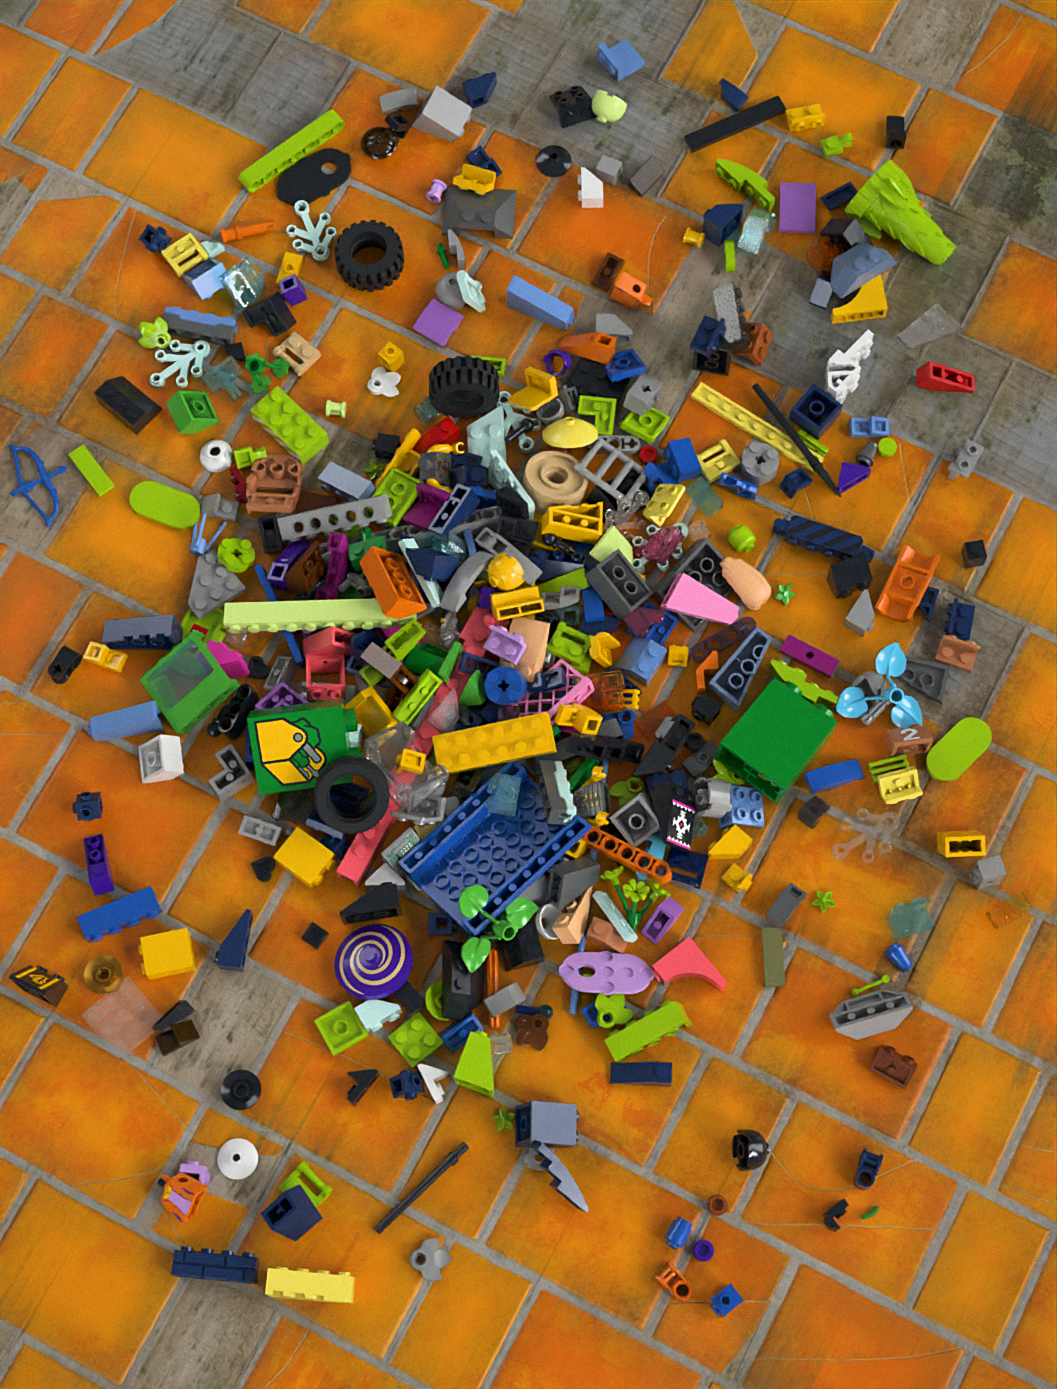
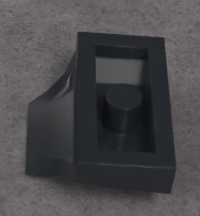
[655,714,696,757]

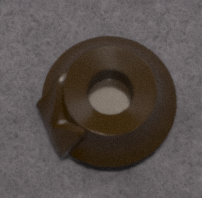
[361,127,400,159]

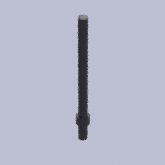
[374,1142,469,1234]

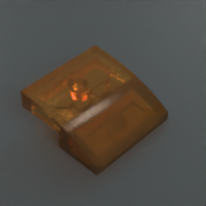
[586,670,626,714]

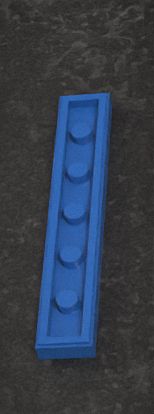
[574,541,605,623]
[254,564,306,669]

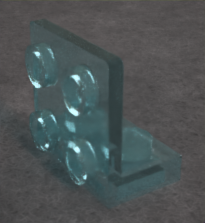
[887,897,933,941]

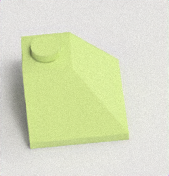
[589,525,633,566]

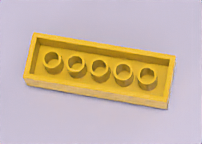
[432,712,557,776]

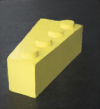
[265,1267,355,1304]

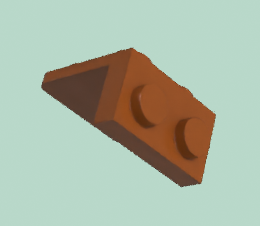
[727,322,773,366]

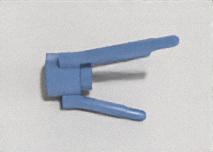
[189,513,227,556]

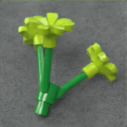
[599,866,671,932]

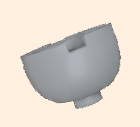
[435,272,466,310]

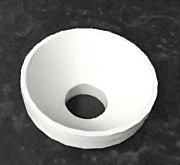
[200,440,234,472]
[535,903,561,940]

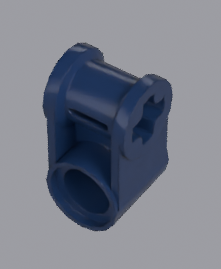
[854,1148,883,1190]

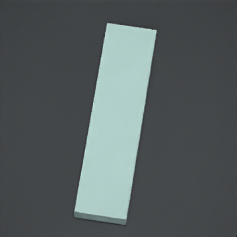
[398,538,444,608]

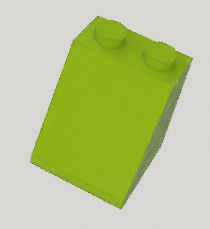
[454,1030,495,1097]

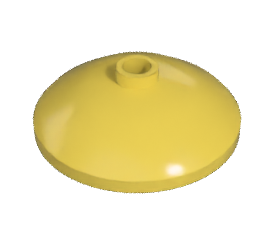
[542,417,598,448]

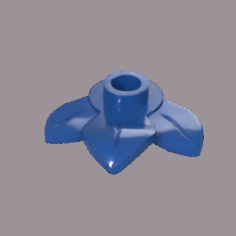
[645,461,679,493]
[601,709,635,740]

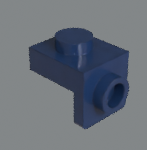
[319,833,351,861]

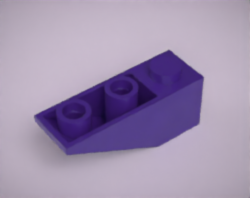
[267,540,311,592]
[84,833,114,896]

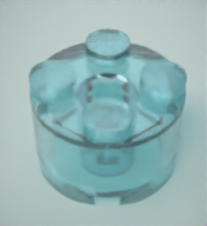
[426,532,468,566]

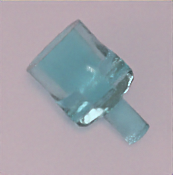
[414,397,440,423]

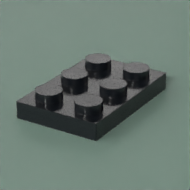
[566,357,630,407]

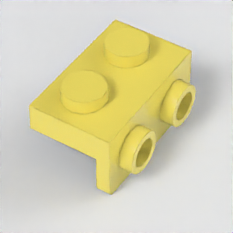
[877,766,923,804]

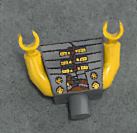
[418,442,464,494]
[573,766,612,828]

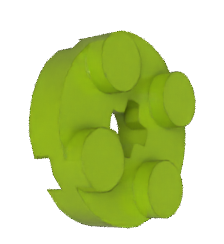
[217,538,255,573]

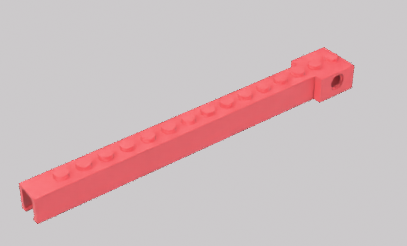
[336,605,511,888]

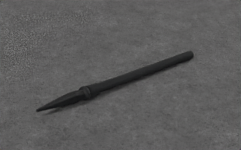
[752,383,841,497]

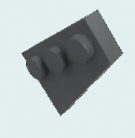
[895,656,950,704]

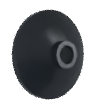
[536,145,571,177]
[221,1070,261,1110]

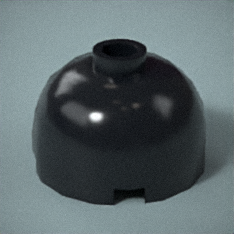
[732,1129,769,1171]

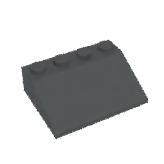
[652,538,733,632]

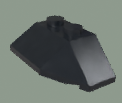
[442,940,484,1020]

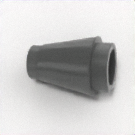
[856,441,878,467]

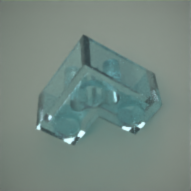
[737,206,777,255]

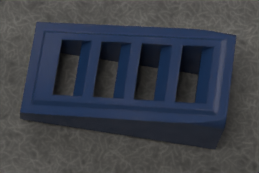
[458,652,499,680]

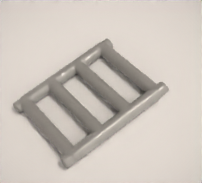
[573,437,647,507]

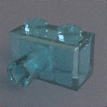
[202,355,243,401]
[486,773,521,817]

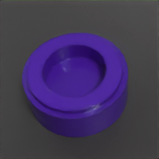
[693,1240,714,1262]

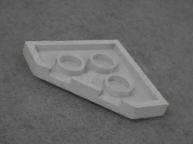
[188,548,246,620]

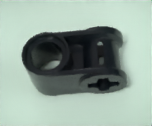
[48,646,82,684]

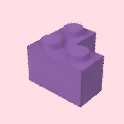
[255,681,309,710]

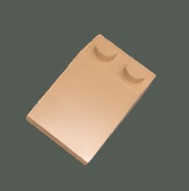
[499,616,550,683]

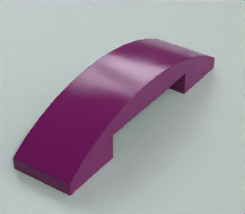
[315,531,348,600]

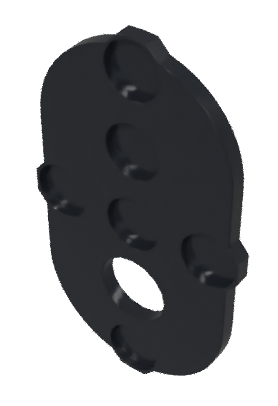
[277,148,351,206]

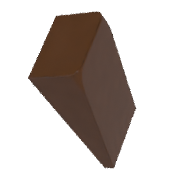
[591,252,625,292]

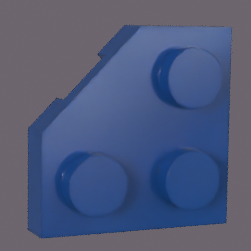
[605,349,646,382]

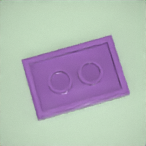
[779,182,816,234]

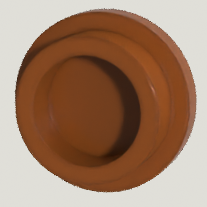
[707,1195,728,1216]

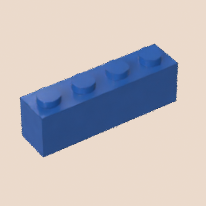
[77,886,162,943]

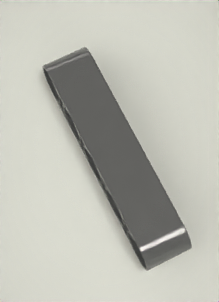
[531,718,624,770]

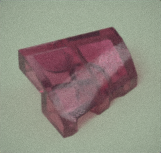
[632,525,685,564]

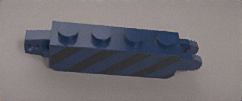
[772,515,875,563]

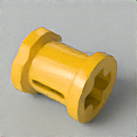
[683,227,705,248]

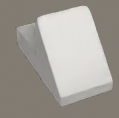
[417,1063,449,1104]

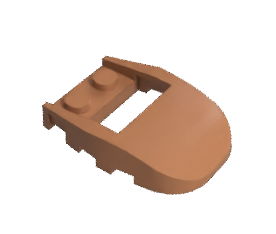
[246,454,301,516]

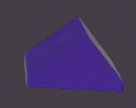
[837,462,871,494]

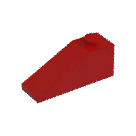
[916,361,975,393]
[412,416,460,455]

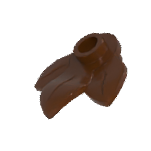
[514,1013,549,1051]

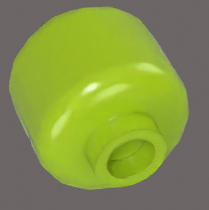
[728,525,756,553]

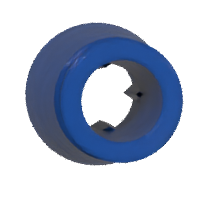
[885,942,913,973]

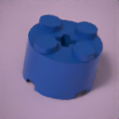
[485,666,527,705]

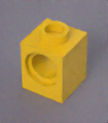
[378,341,405,372]

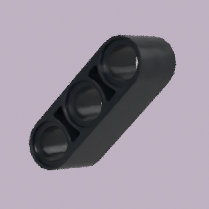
[218,684,259,740]

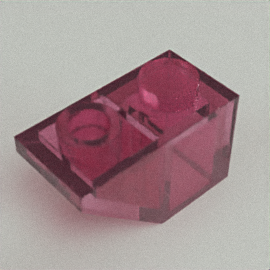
[622,607,667,637]

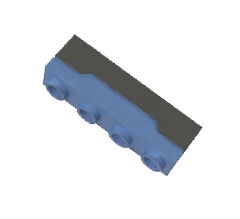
[162,306,238,346]

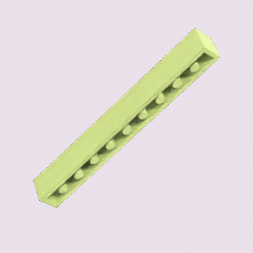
[223,598,417,633]

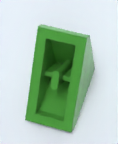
[456,669,488,706]

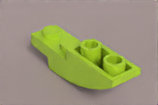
[715,159,775,211]
[769,659,839,710]

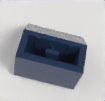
[261,1184,323,1241]

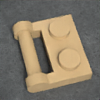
[272,331,321,376]

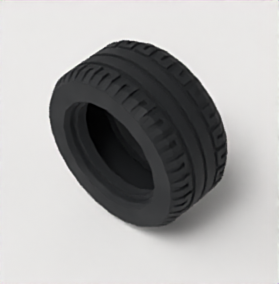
[314,755,390,834]

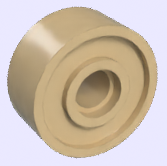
[521,451,588,515]

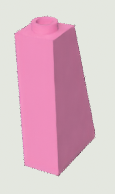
[660,573,740,625]

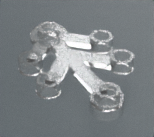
[597,489,649,544]
[832,808,900,864]

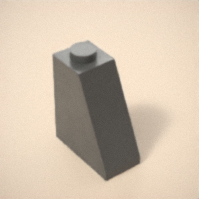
[547,856,601,909]

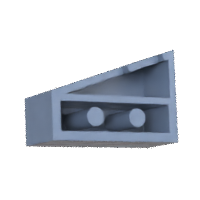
[318,462,376,502]

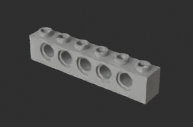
[277,494,392,542]

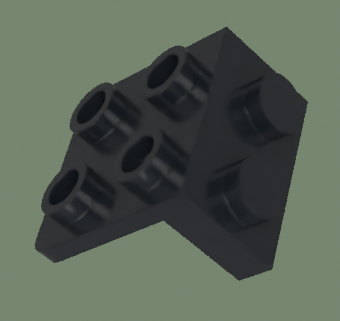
[549,86,595,128]

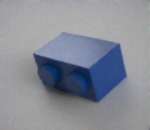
[664,437,702,482]

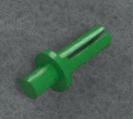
[436,243,450,269]

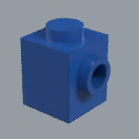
[710,1283,744,1317]

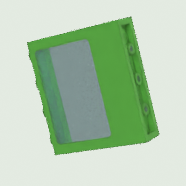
[140,631,240,734]

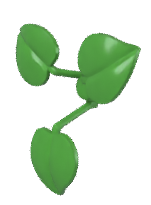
[458,885,539,973]

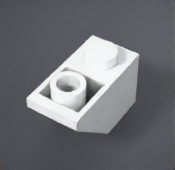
[578,167,603,208]

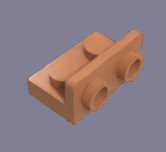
[934,634,980,673]

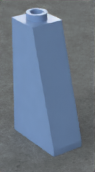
[506,275,575,331]
[88,701,164,742]

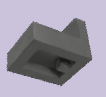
[556,385,579,412]

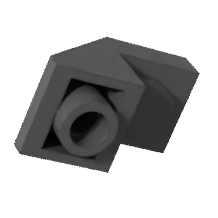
[765,883,807,928]

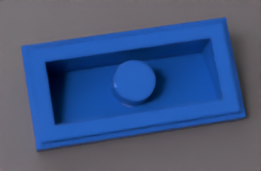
[438,1012,484,1053]

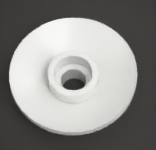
[217,1138,258,1180]

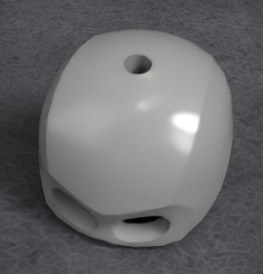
[851,671,886,704]

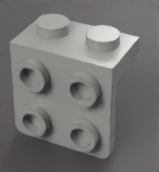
[391,790,446,825]

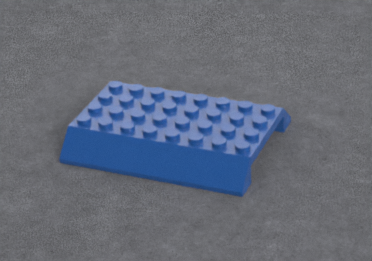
[398,761,592,936]

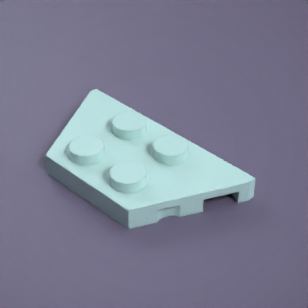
[467,406,507,470]

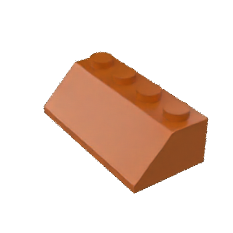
[359,546,427,620]

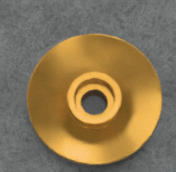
[83,955,123,994]

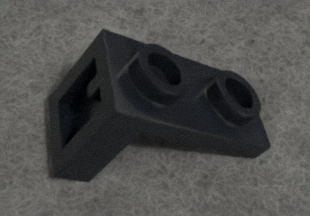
[886,116,906,149]

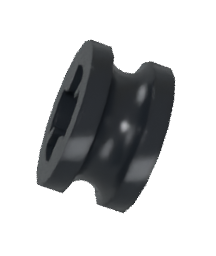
[686,733,704,752]

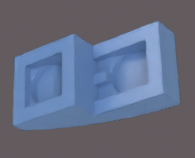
[849,416,889,438]

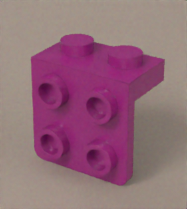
[402,482,450,531]

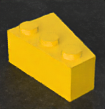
[541,502,603,545]

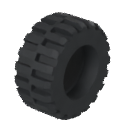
[334,220,404,292]
[429,356,500,419]

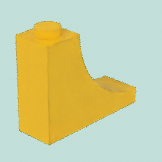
[831,274,888,324]

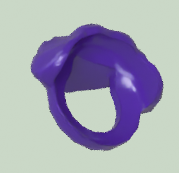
[543,349,571,377]

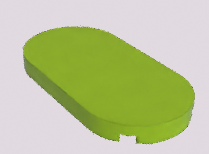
[130,481,201,530]
[926,717,992,782]

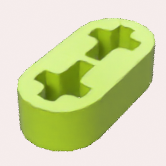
[724,240,735,272]

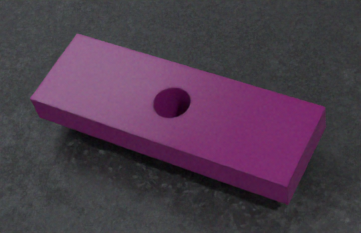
[780,635,840,678]

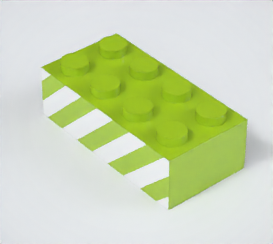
[250,386,329,466]

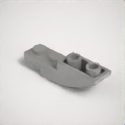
[474,527,543,586]

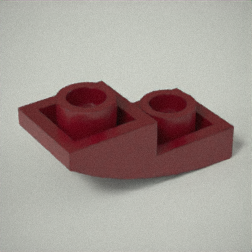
[230,465,248,506]

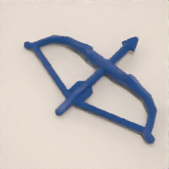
[9,444,68,527]

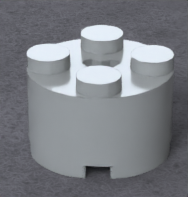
[740,442,779,486]
[691,777,732,818]

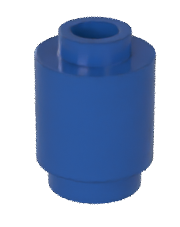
[664,1217,692,1250]

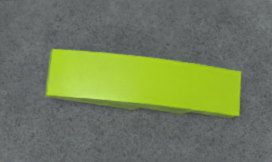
[359,618,426,687]

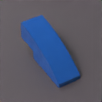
[804,759,865,795]

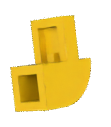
[554,702,603,735]

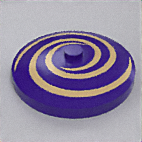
[334,924,414,1000]

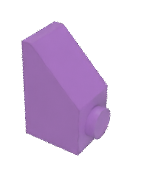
[641,896,684,945]

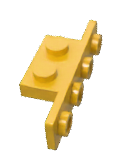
[374,428,421,489]

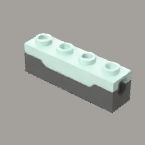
[535,760,576,825]

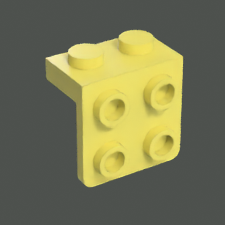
[642,484,685,527]

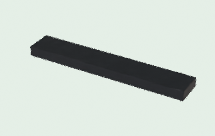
[684,96,786,153]

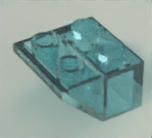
[218,257,267,309]

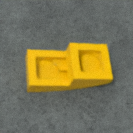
[83,641,128,673]

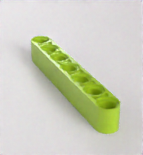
[238,110,345,193]

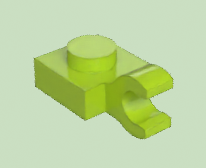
[820,133,853,158]
[233,445,267,469]

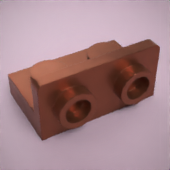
[869,1045,918,1089]

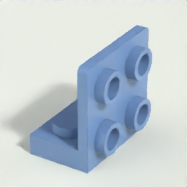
[718,785,764,829]

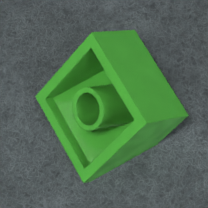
[166,391,220,434]

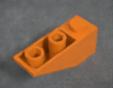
[557,332,617,365]

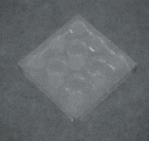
[82,976,162,1061]

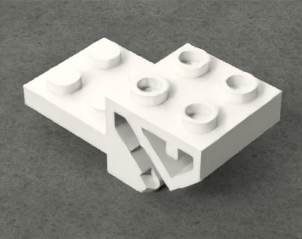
[824,330,874,404]

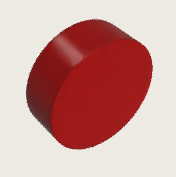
[639,446,657,465]

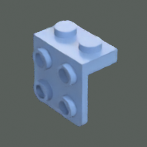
[597,40,645,82]

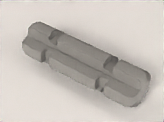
[860,700,891,726]

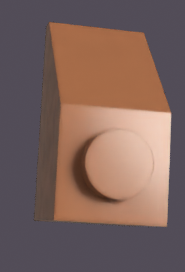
[586,917,628,954]

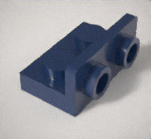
[689,315,727,357]
[943,598,975,641]

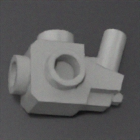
[338,572,374,597]

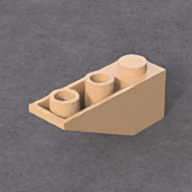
[552,886,592,944]

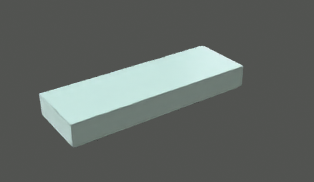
[592,891,638,942]

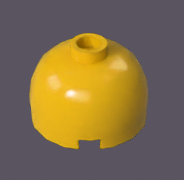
[487,552,525,591]

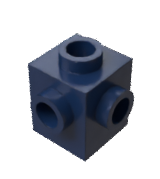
[139,224,172,253]
[72,792,103,821]
[389,1069,424,1101]

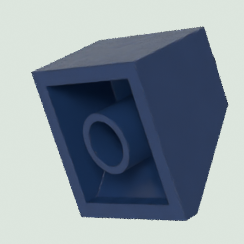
[702,203,744,248]
[405,548,459,582]

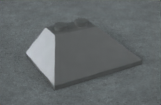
[442,187,517,239]

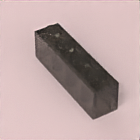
[713,282,750,355]

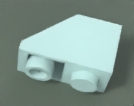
[354,999,402,1032]

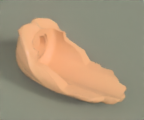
[720,557,771,610]

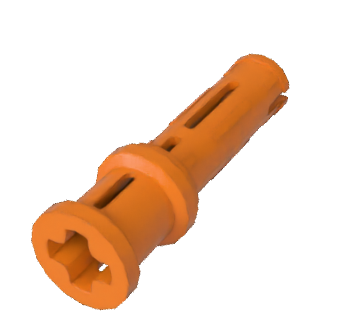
[220,219,275,244]

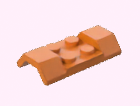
[874,544,940,623]

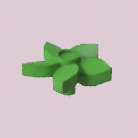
[774,583,795,606]

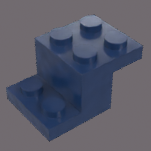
[306,782,369,839]

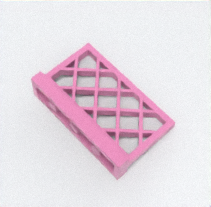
[506,658,595,728]

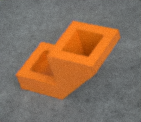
[695,651,719,694]

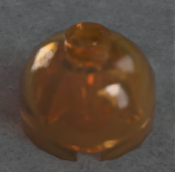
[807,236,841,274]

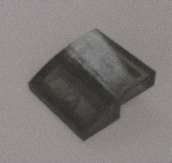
[272,788,315,827]

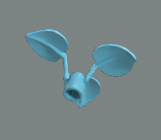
[835,643,922,728]

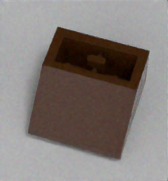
[285,541,326,594]

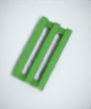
[438,641,464,684]

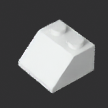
[138,734,184,784]

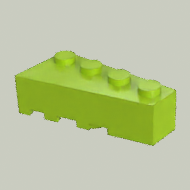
[604,1000,692,1063]

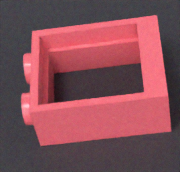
[306,654,345,700]

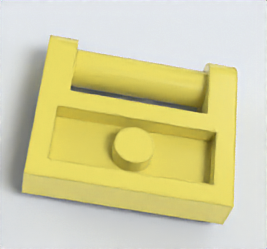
[161,233,209,278]
[696,439,741,484]

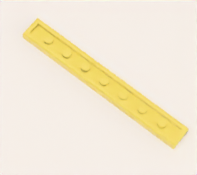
[690,382,824,474]

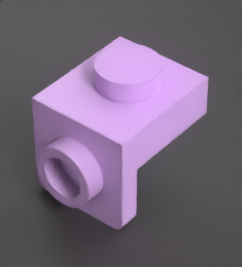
[180,1161,210,1185]

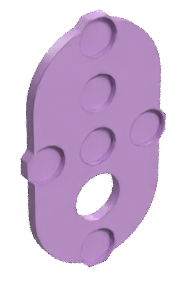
[559,951,654,995]

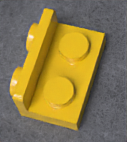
[785,104,826,132]

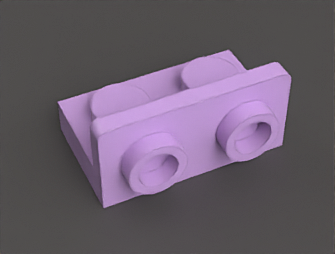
[483,625,528,665]

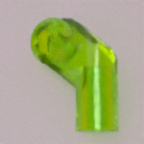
[563,758,581,776]

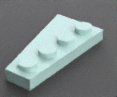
[488,450,535,520]

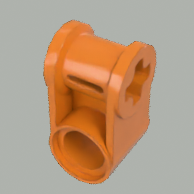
[654,1261,692,1302]

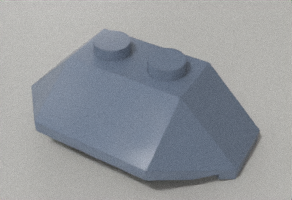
[830,242,897,299]

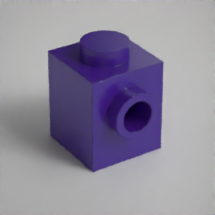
[279,274,307,307]

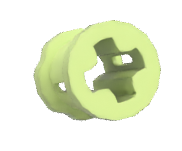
[326,400,346,418]

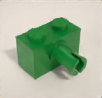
[348,526,389,572]

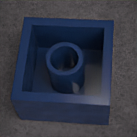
[789,384,843,440]

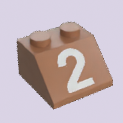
[885,724,933,758]

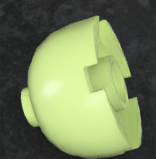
[592,90,627,123]

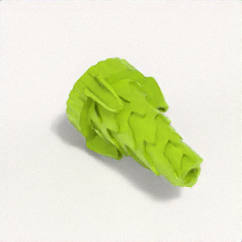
[844,159,957,266]

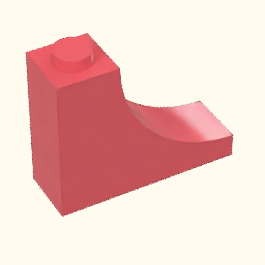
[303,626,358,658]
[651,937,728,992]

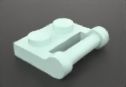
[456,270,486,313]

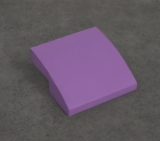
[413,298,464,347]

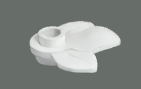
[367,366,401,397]

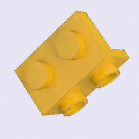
[453,163,496,195]
[589,632,621,669]

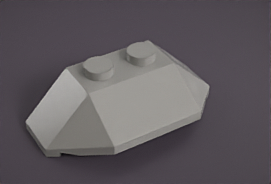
[829,990,913,1040]

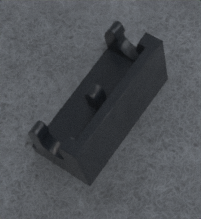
[449,767,487,801]

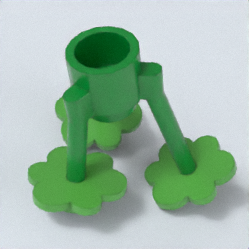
[245,353,290,394]

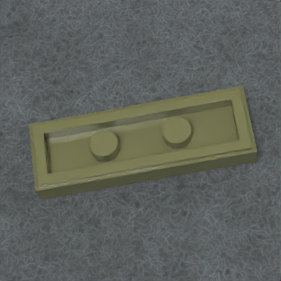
[761,927,785,988]

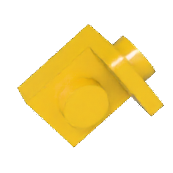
[394,748,426,775]
[721,863,753,894]

